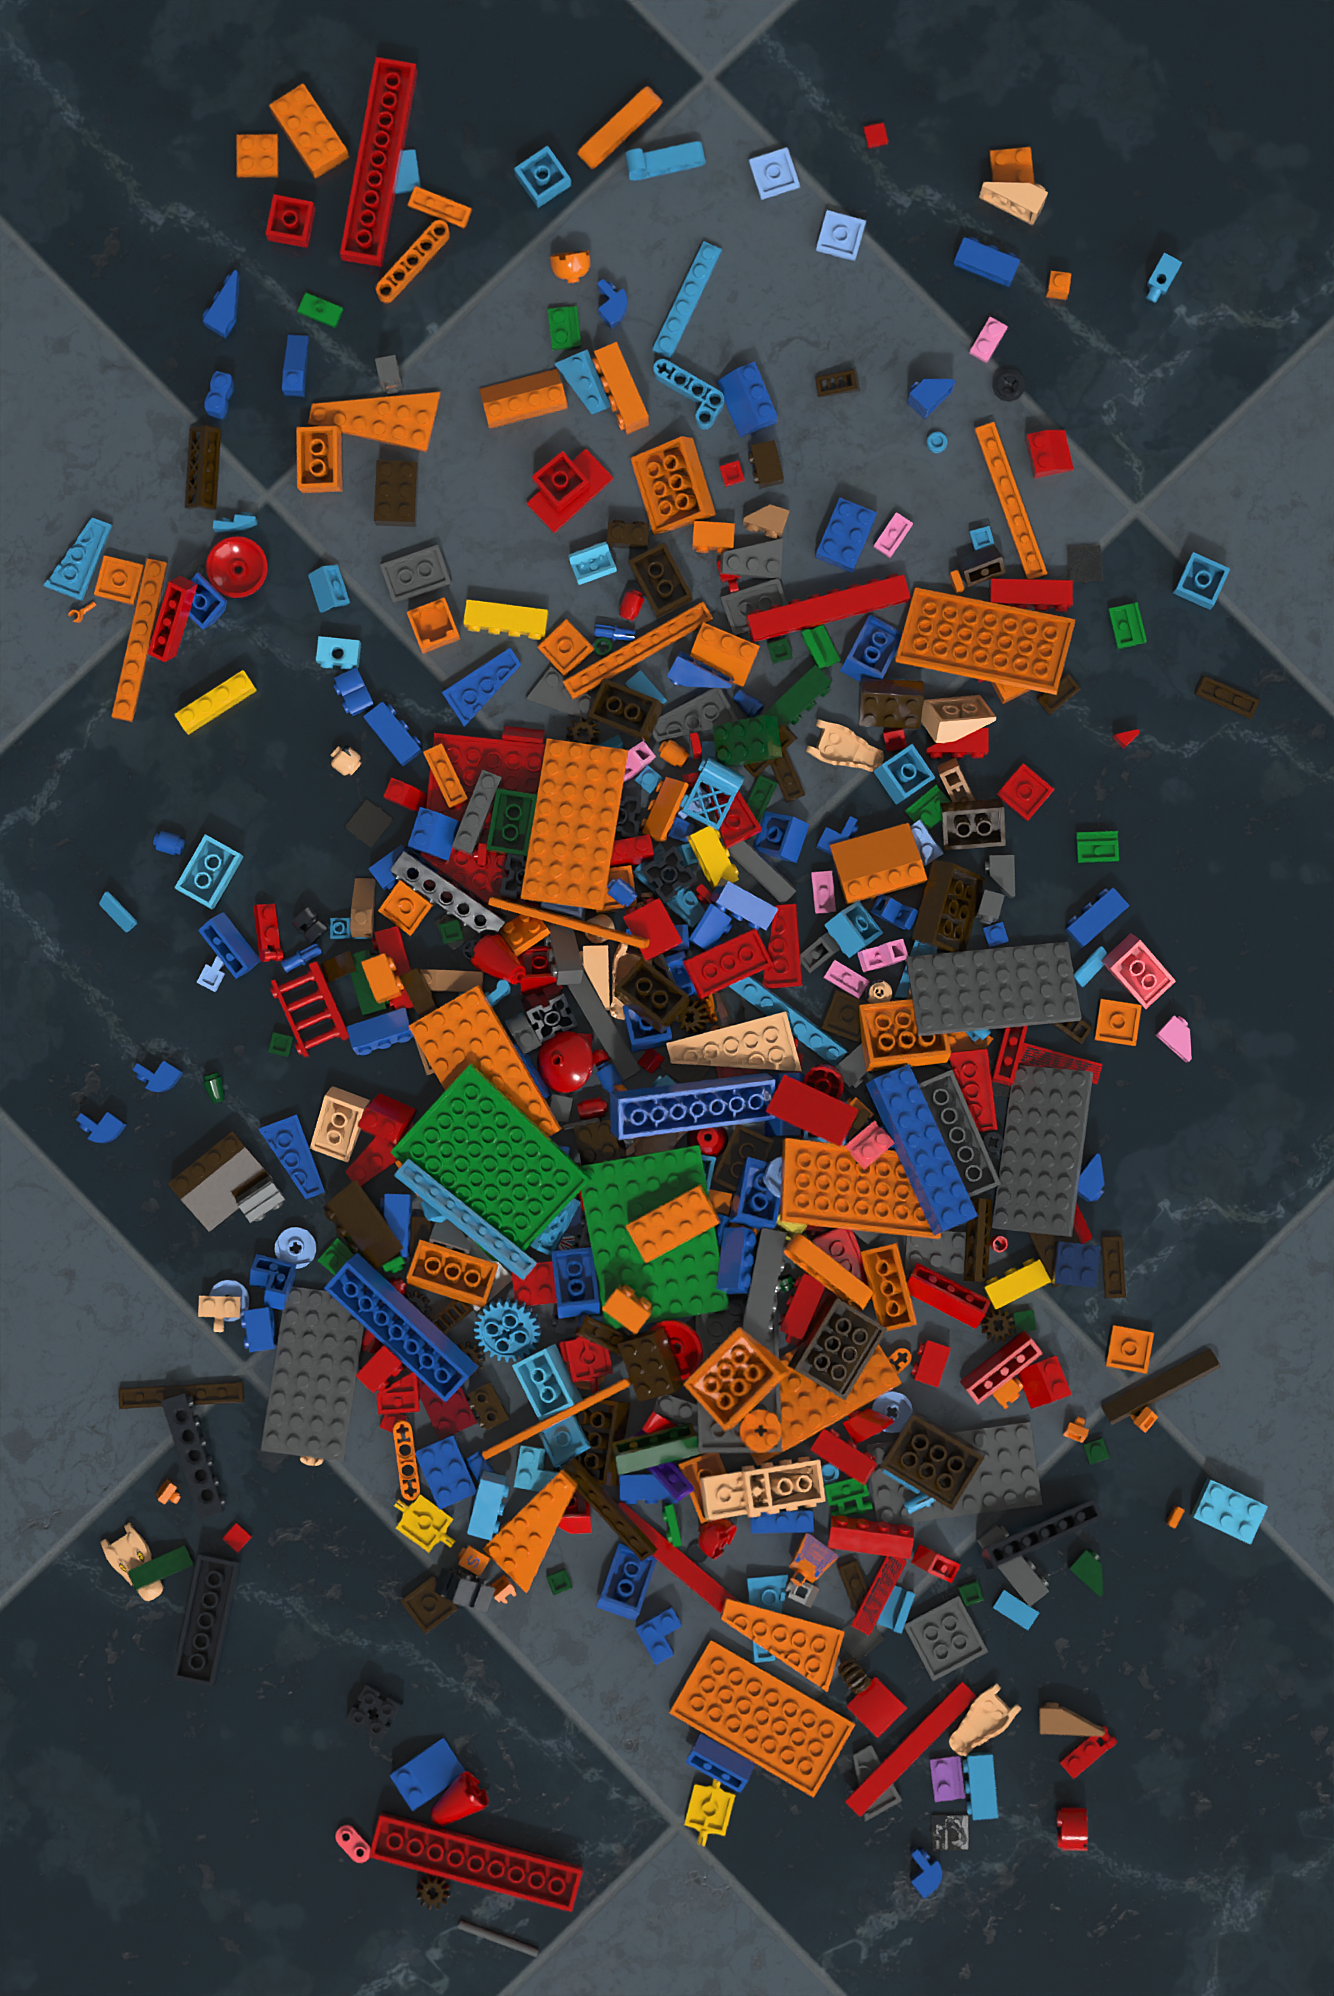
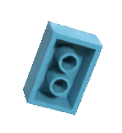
[175,835,243,910]
[512,1344,583,1421]
[1190,1478,1268,1544]

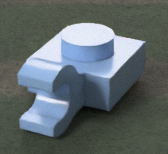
[677,786,711,820]
[197,955,225,992]

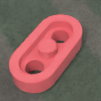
[336,1825,371,1863]

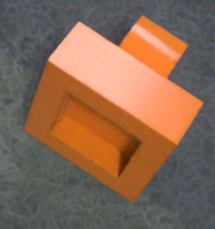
[1130,1406,1158,1433]
[1063,1417,1089,1443]
[155,1478,181,1504]
[491,1574,516,1604]

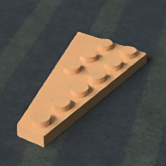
[666,1012,802,1071]

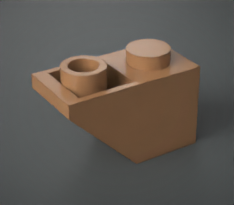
[743,504,789,539]

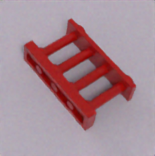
[270,961,349,1057]

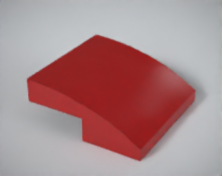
[846,1677,907,1738]

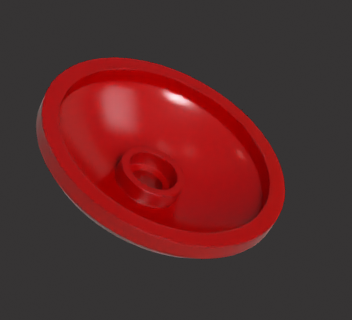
[206,537,268,598]
[537,1031,594,1093]
[650,1320,703,1380]

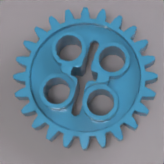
[474,1298,542,1362]

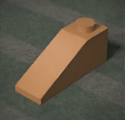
[937,758,975,802]
[350,878,376,938]
[420,970,484,993]
[1040,1703,1105,1736]

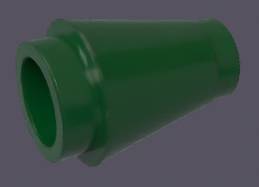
[202,1072,224,1104]

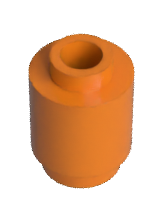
[658,739,690,768]

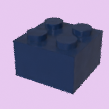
[1052,1242,1100,1288]

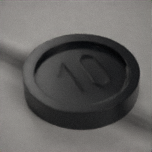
[688,1542,708,1564]

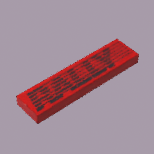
[1019,1043,1102,1084]
[850,1556,907,1636]

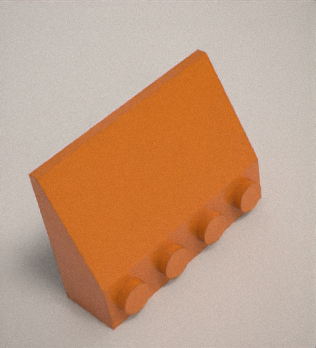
[630,436,716,535]
[829,823,927,905]
[859,999,951,1072]
[684,1327,789,1431]

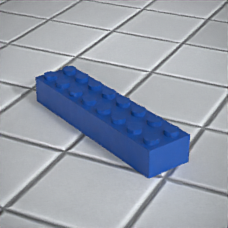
[866,1065,978,1236]
[610,1073,775,1139]
[324,1253,479,1402]

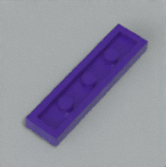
[630,1430,694,1502]

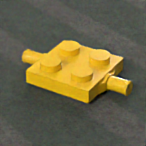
[394,1494,455,1553]
[684,1778,735,1846]

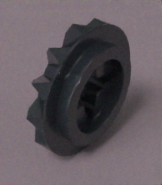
[992,369,1025,402]

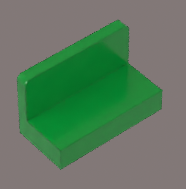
[801,625,840,670]

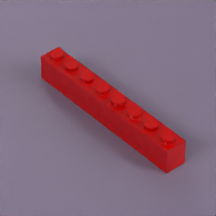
[745,573,911,643]

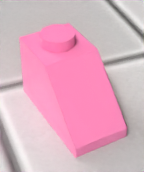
[1156,1016,1192,1062]

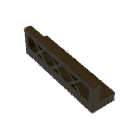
[185,425,221,510]
[963,1198,992,1282]

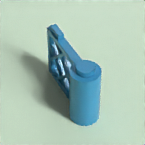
[680,757,745,831]

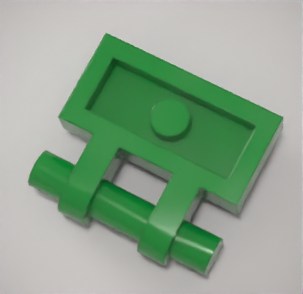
[824,1478,873,1517]

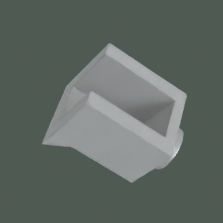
[786,1580,819,1608]

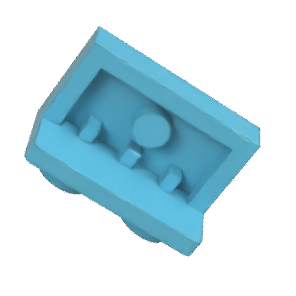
[568,542,617,585]

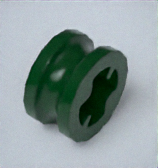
[594,637,612,657]

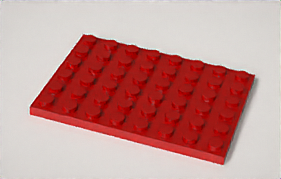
[421,733,546,908]

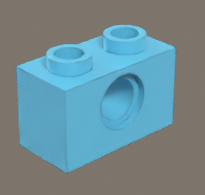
[316,636,361,670]

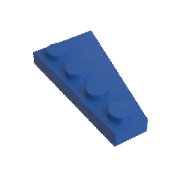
[442,648,521,727]
[258,1115,326,1199]

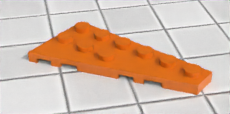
[308,392,441,452]
[483,1469,577,1593]
[720,1598,845,1692]

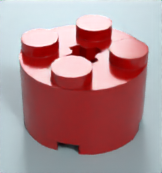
[1057,1807,1088,1851]

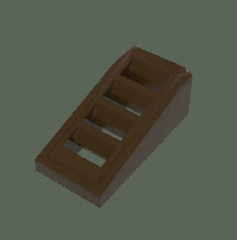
[815,369,860,397]
[1050,1019,1093,1045]
[431,1299,473,1335]

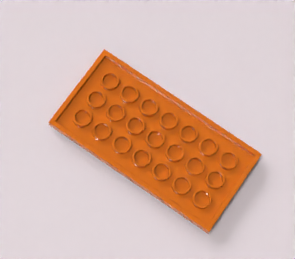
[896,587,1075,695]
[521,739,628,910]
[408,985,561,1137]
[780,1138,941,1239]
[750,1344,902,1467]
[669,1640,855,1797]

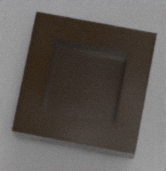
[851,1109,871,1131]

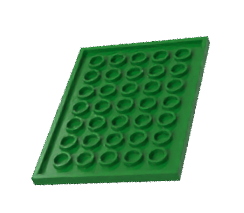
[390,1063,592,1252]
[580,1145,729,1329]

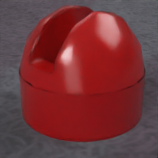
[593,1049,610,1066]
[990,1235,1008,1253]

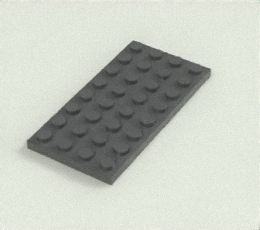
[906,942,1082,1036]
[992,1065,1093,1237]
[261,1287,365,1462]
[695,1293,782,1453]
[866,1422,1042,1525]

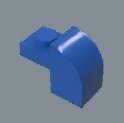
[597,279,628,329]
[816,816,859,855]
[870,895,918,930]
[664,951,697,997]
[133,1061,183,1092]
[76,1112,127,1143]
[910,1846,942,1899]

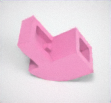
[624,741,656,782]
[857,939,909,972]

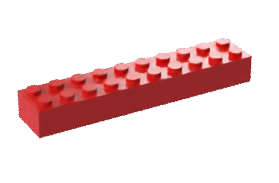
[340,57,418,267]
[369,1812,583,1912]

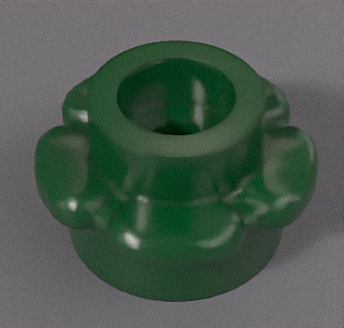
[778,1274,796,1292]

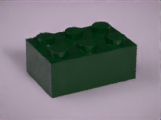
[712,715,782,768]
[486,788,538,858]

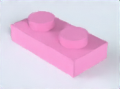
[969,317,1007,363]
[873,512,913,558]
[811,871,836,914]
[824,960,869,998]

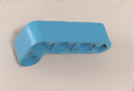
[625,142,706,181]
[653,359,724,429]

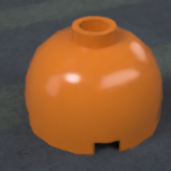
[549,250,590,283]

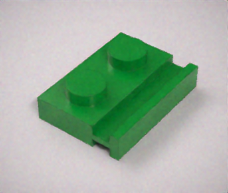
[548,306,582,351]
[1108,602,1147,649]
[905,785,950,830]
[1076,831,1119,863]
[318,1238,354,1276]
[661,1503,682,1547]

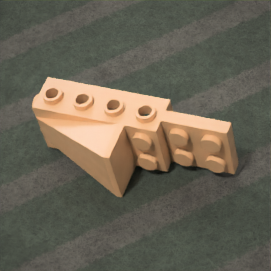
[700,1456,825,1520]

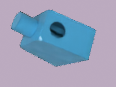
[1145,253,1182,303]

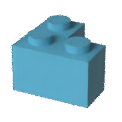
[514,1445,559,1492]

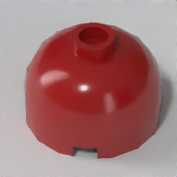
[803,1064,844,1100]
[698,1518,737,1560]

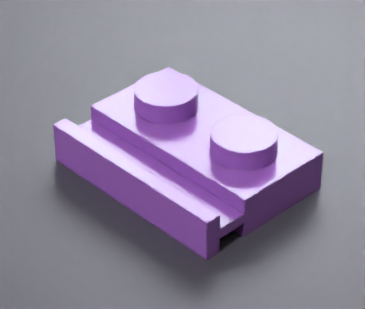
[929,1755,965,1802]

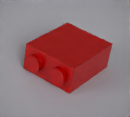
[623,897,683,962]

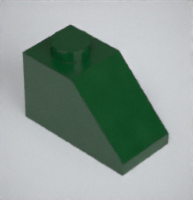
[1068,1549,1103,1597]

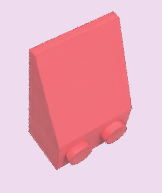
[1101,933,1176,1009]

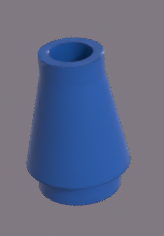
[733,690,764,718]

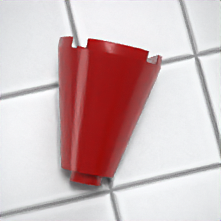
[471,934,526,984]
[687,1126,728,1158]
[430,1771,489,1826]

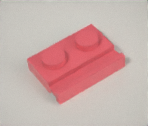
[845,1121,895,1169]

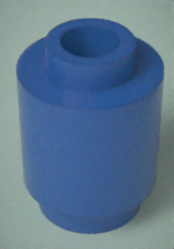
[153,830,185,855]
[607,878,638,907]
[595,1062,624,1094]
[466,1451,494,1482]

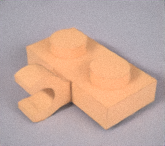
[198,1296,241,1332]

